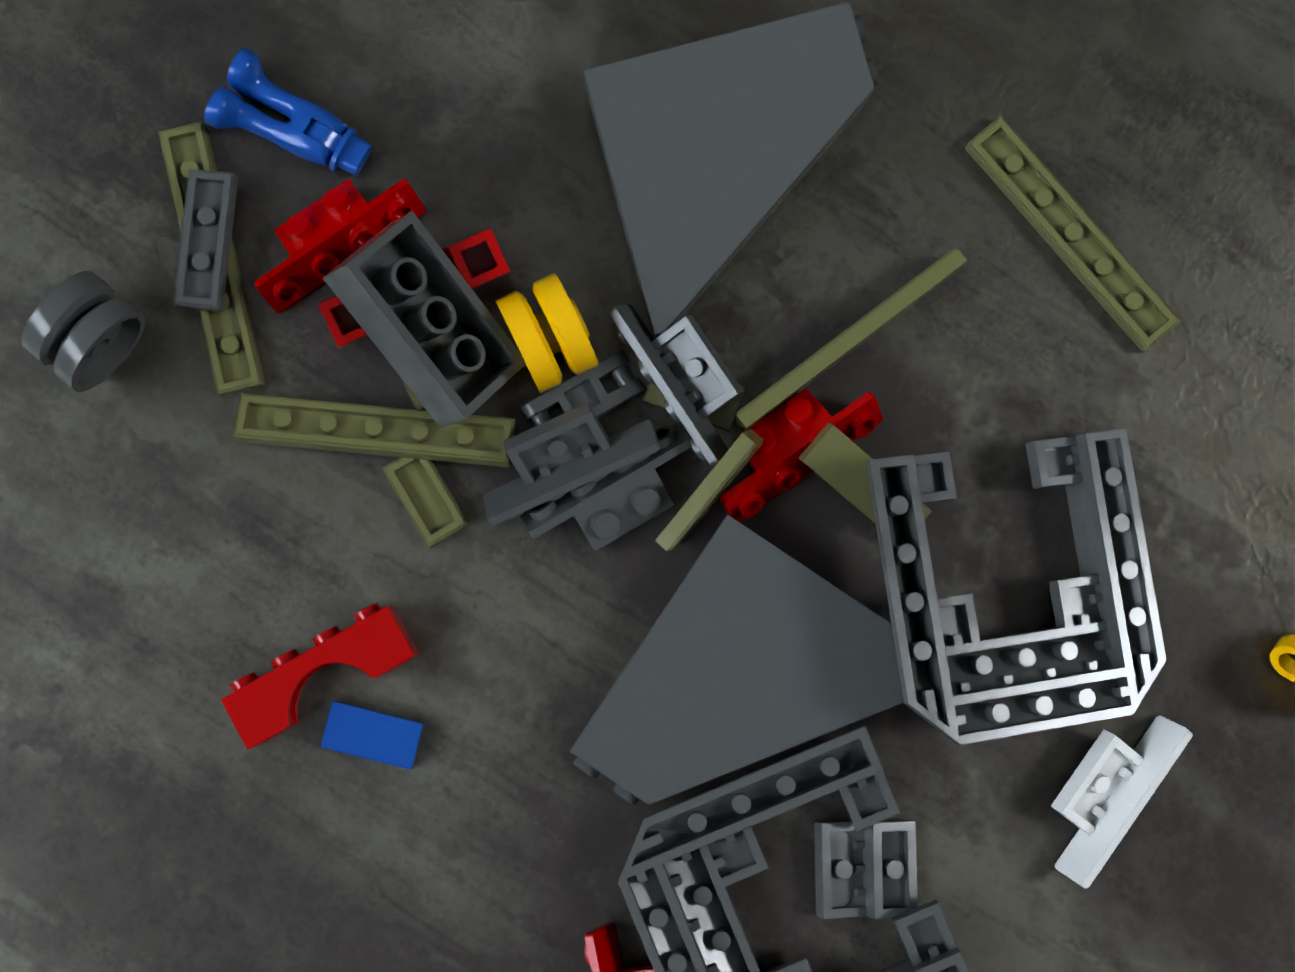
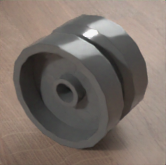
[22,271,146,392]

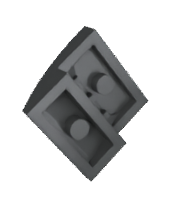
[814,820,918,919]

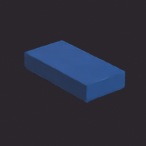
[320,701,425,770]

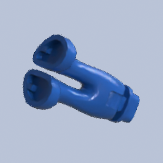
[204,48,373,176]

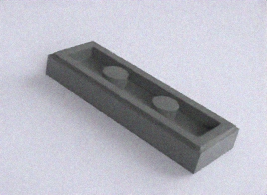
[173,169,239,312]

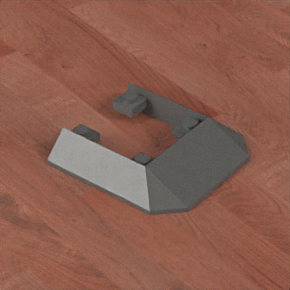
[866,428,1166,745]
[618,725,969,972]

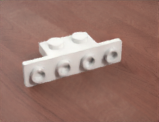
[1051,715,1193,889]

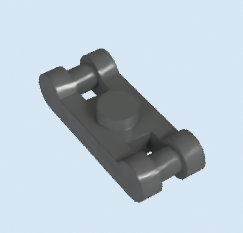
[520,350,646,426]

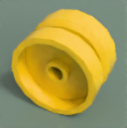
[495,272,599,394]

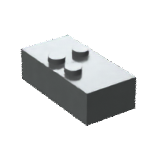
[323,211,526,428]

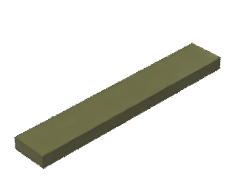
[964,115,1181,353]
[158,121,266,397]
[734,248,968,432]
[233,393,516,468]

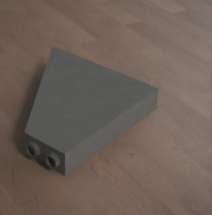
[584,1,878,339]
[569,514,904,805]

